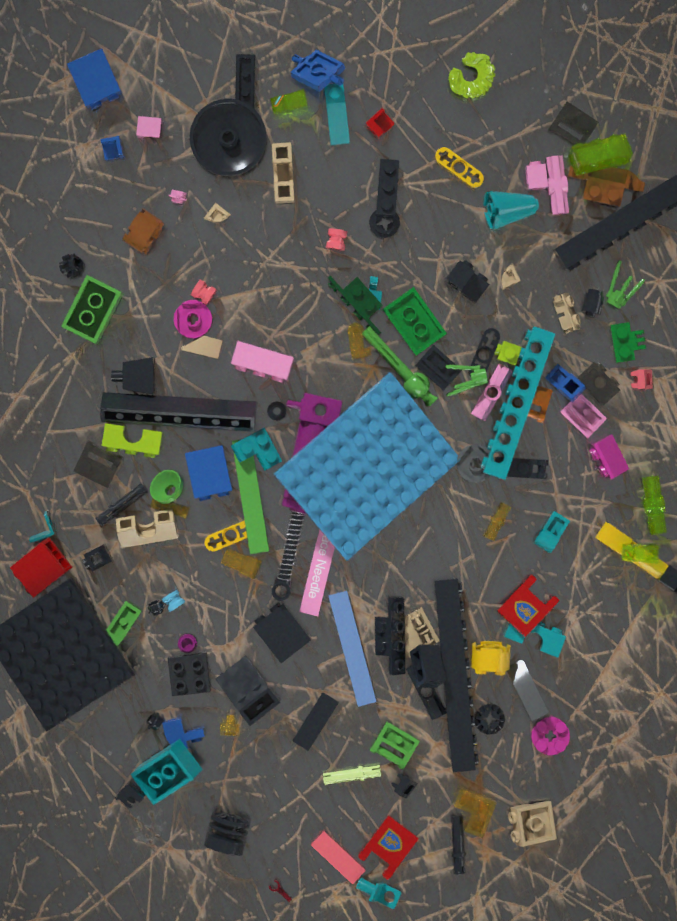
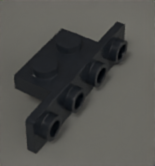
[375,597,406,675]

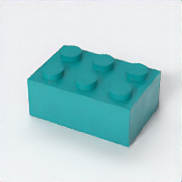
[130,739,203,805]

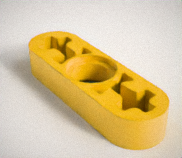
[435,147,484,188]
[205,521,247,551]

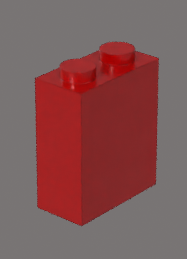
[10,537,73,598]

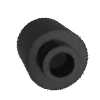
[582,289,604,318]

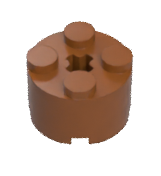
[122,208,165,254]

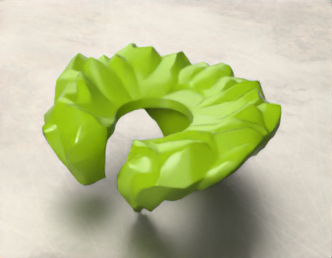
[448,52,495,99]

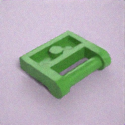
[370,721,420,770]

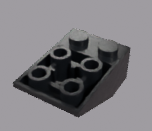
[216,655,281,726]

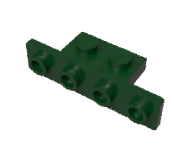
[327,276,383,335]

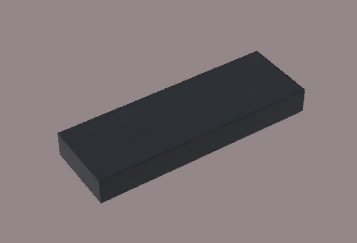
[235,54,255,108]
[292,692,339,751]

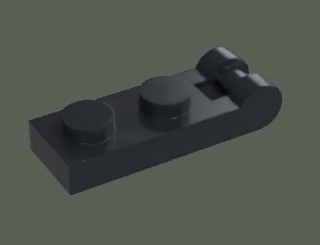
[494,457,549,479]

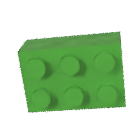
[61,275,123,345]

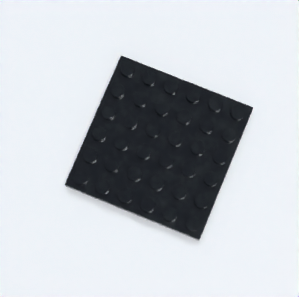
[0,577,135,732]

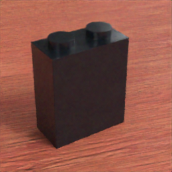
[253,603,312,663]

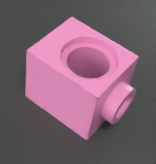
[525,161,548,191]

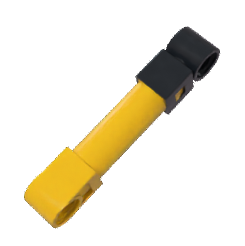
[595,521,677,594]

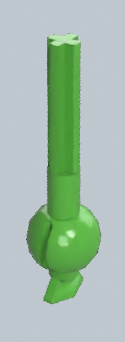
[362,326,438,407]

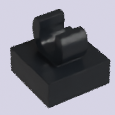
[391,774,418,799]

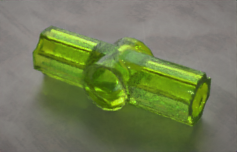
[642,475,667,535]

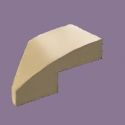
[181,336,223,359]

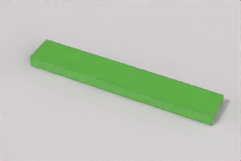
[232,439,269,555]

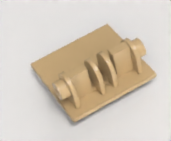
[404,607,439,659]

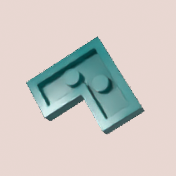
[231,428,282,471]

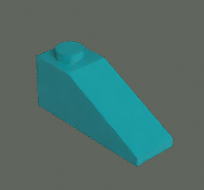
[324,84,350,145]

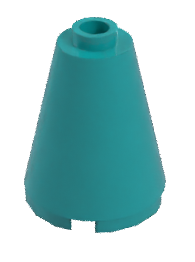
[483,191,539,229]

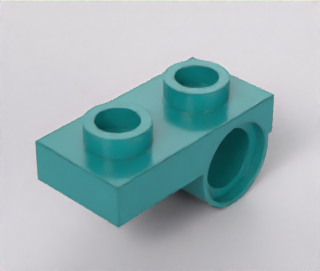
[533,511,570,553]

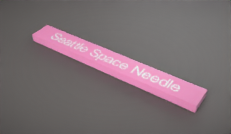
[299,529,335,616]

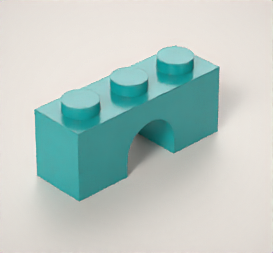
[503,622,566,658]

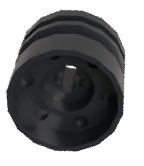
[204,812,251,856]

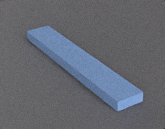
[328,591,376,707]

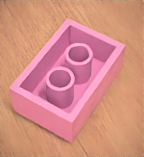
[231,341,294,383]

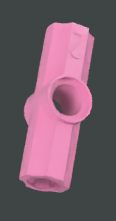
[546,155,569,215]
[471,363,513,421]

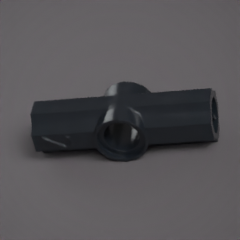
[406,665,447,720]

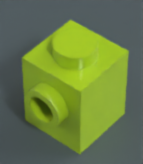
[495,341,522,366]

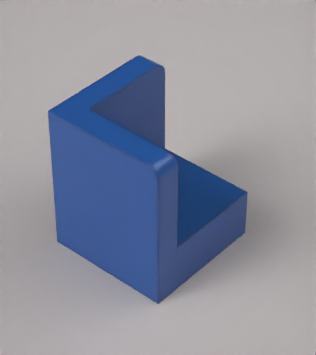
[100,136,124,161]

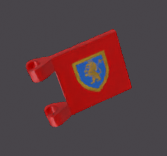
[497,575,559,637]
[358,815,419,880]

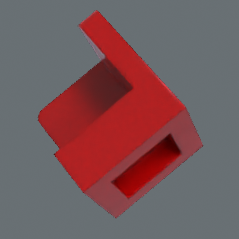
[365,108,394,139]

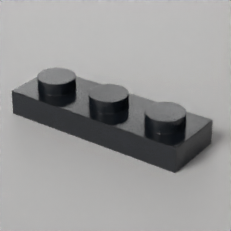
[376,159,400,217]

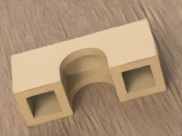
[272,142,295,204]
[116,509,178,548]

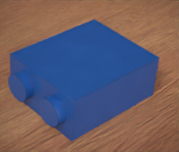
[67,48,122,110]
[185,445,233,501]

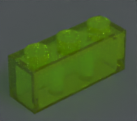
[568,134,633,176]

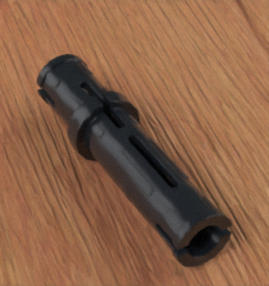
[95,483,148,527]
[451,815,466,875]

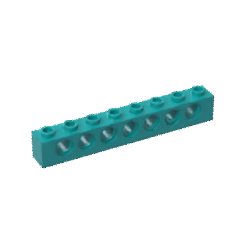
[480,326,555,480]

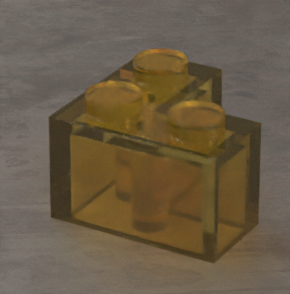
[453,786,497,838]

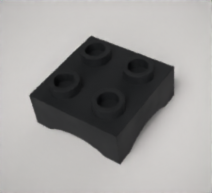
[167,653,211,696]

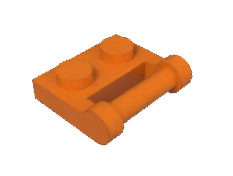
[512,380,553,423]

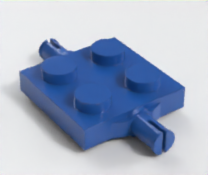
[291,50,345,92]

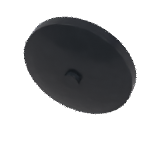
[190,99,267,176]

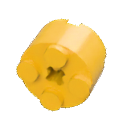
[471,641,511,675]

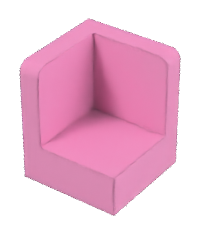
[137,116,162,139]

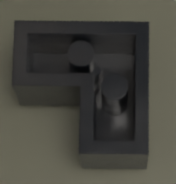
[445,260,490,304]

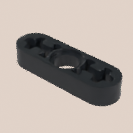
[468,328,500,379]

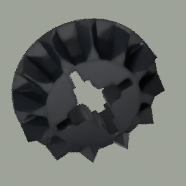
[369,210,400,238]
[474,704,505,735]

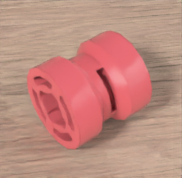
[326,228,347,251]
[191,279,217,305]

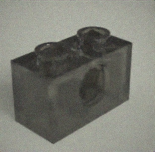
[576,362,620,406]

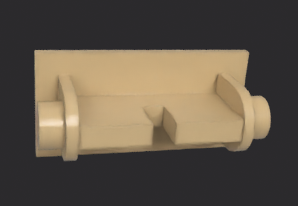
[553,293,581,333]

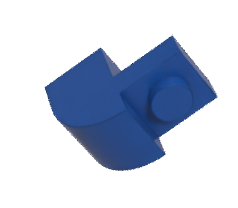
[545,364,586,402]
[162,717,206,749]

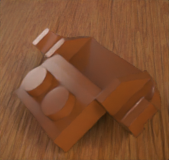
[568,161,645,207]

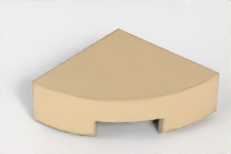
[204,203,231,222]
[501,264,521,290]

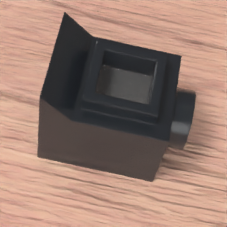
[82,544,114,572]

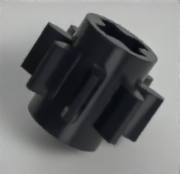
[59,253,83,278]

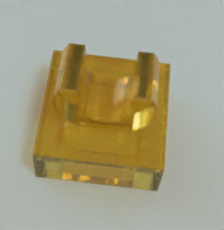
[220,715,240,736]

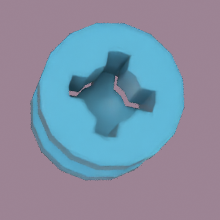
[161,589,185,612]

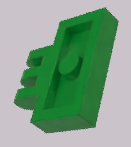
[610,322,647,363]

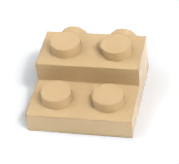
[508,801,557,847]

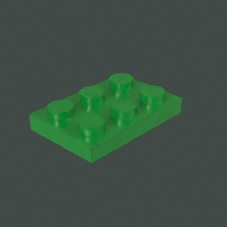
[382,287,447,356]

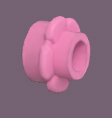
[168,189,187,204]

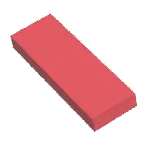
[311,831,366,884]

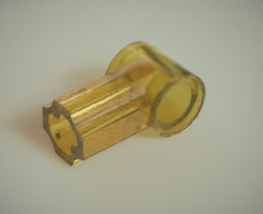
[221,548,262,579]

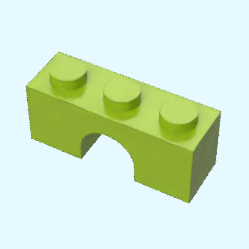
[102,423,163,458]

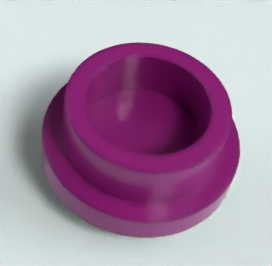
[178,634,197,653]

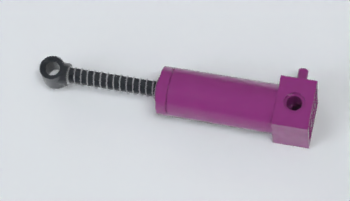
[272,393,342,601]

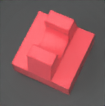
[631,369,653,389]

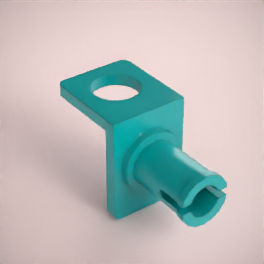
[29,511,55,543]
[356,878,402,909]

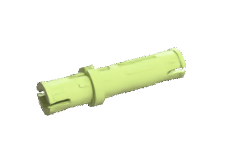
[323,765,381,785]

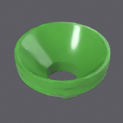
[150,470,183,504]

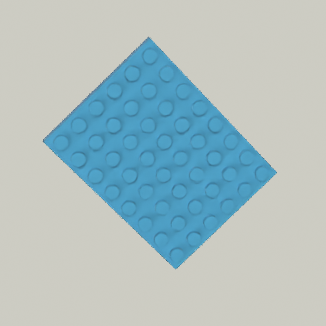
[274,372,460,561]

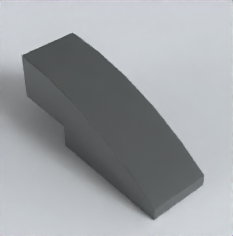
[507,659,549,721]

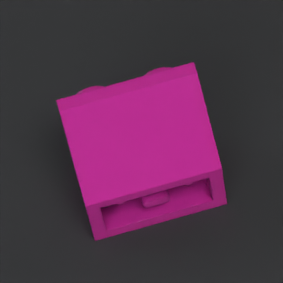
[589,435,629,479]

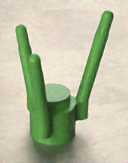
[606,260,645,309]
[445,365,488,397]

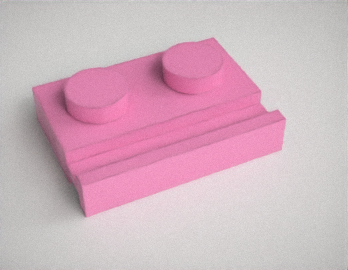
[560,394,607,439]

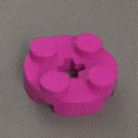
[174,300,212,339]
[531,716,570,755]

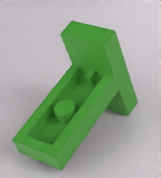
[106,601,142,648]

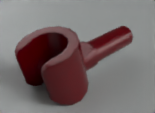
[269,880,292,902]

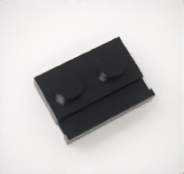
[415,345,462,391]

